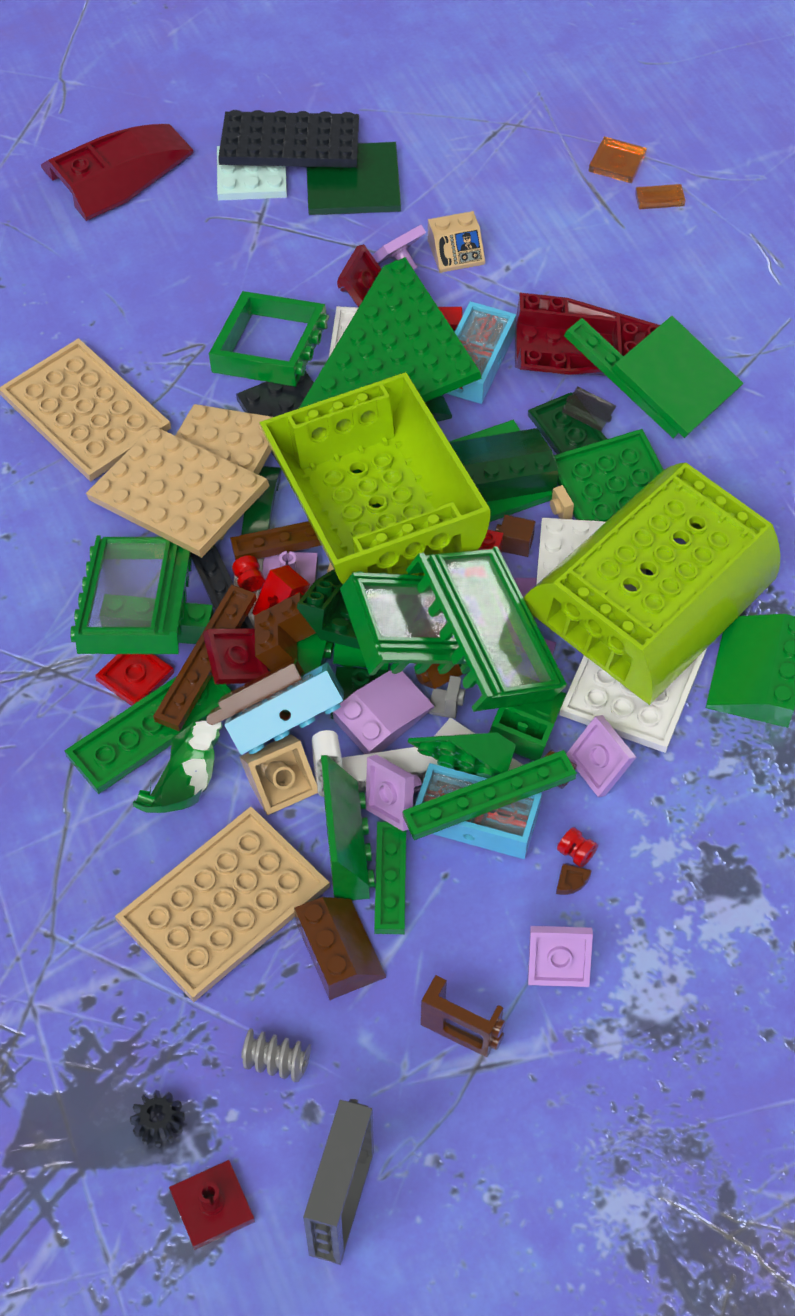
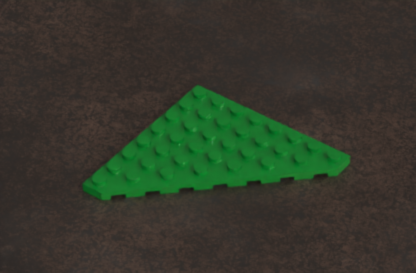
[299,257,482,408]

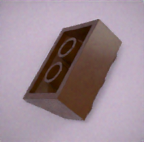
[294,897,386,1000]

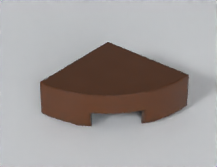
[556,864,592,895]

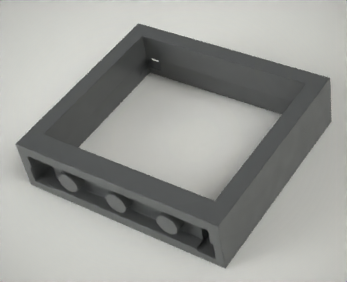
[303,1099,374,1265]

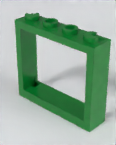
[209,291,329,387]

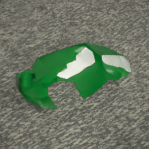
[133,721,222,813]

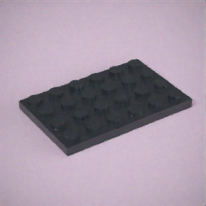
[218,110,359,168]

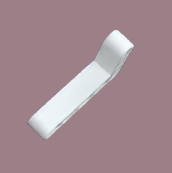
[312,730,440,797]

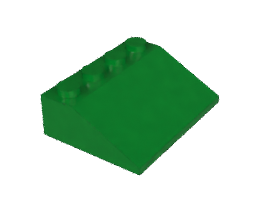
[705,614,795,728]
[321,755,375,900]

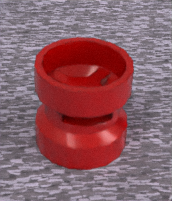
[232,555,265,592]
[557,827,598,868]

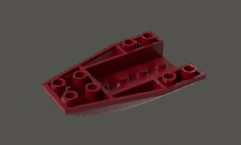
[41,124,194,221]
[515,293,660,375]

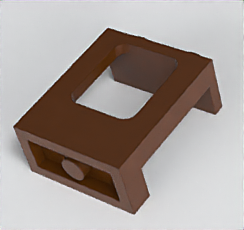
[421,975,506,1057]

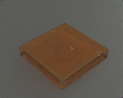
[589,136,647,183]

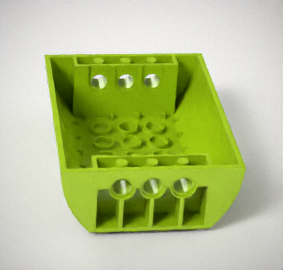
[259,372,490,599]

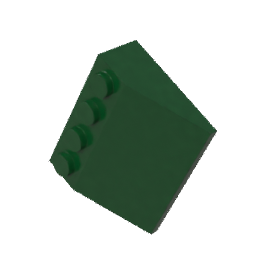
[450,428,559,502]

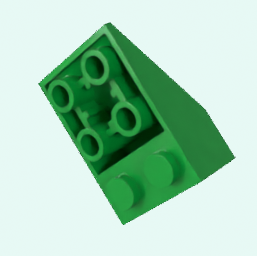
[489,673,567,761]
[408,732,516,779]

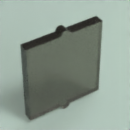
[562,386,616,431]

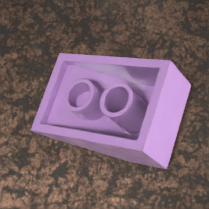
[333,670,434,754]

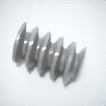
[241,1028,311,1082]

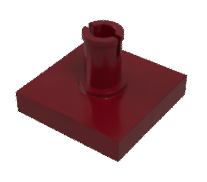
[337,244,381,307]
[203,629,268,684]
[169,1160,255,1250]

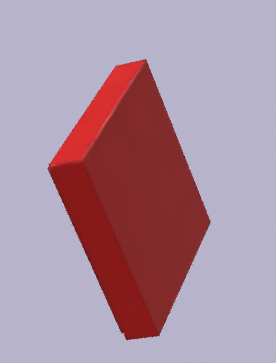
[95,654,174,706]

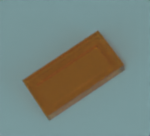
[635,184,685,209]

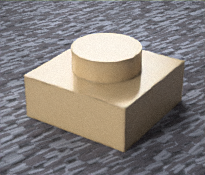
[550,485,574,519]

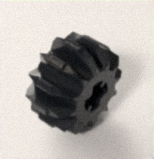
[130,1090,185,1148]

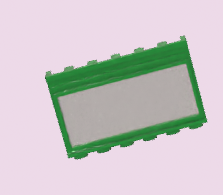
[70,535,192,654]
[406,546,567,712]
[340,571,522,676]

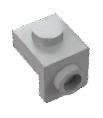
[428,676,465,719]

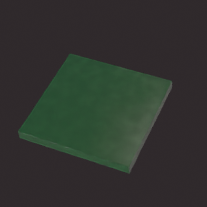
[307,142,401,215]

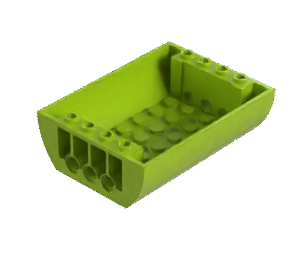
[524,462,780,705]

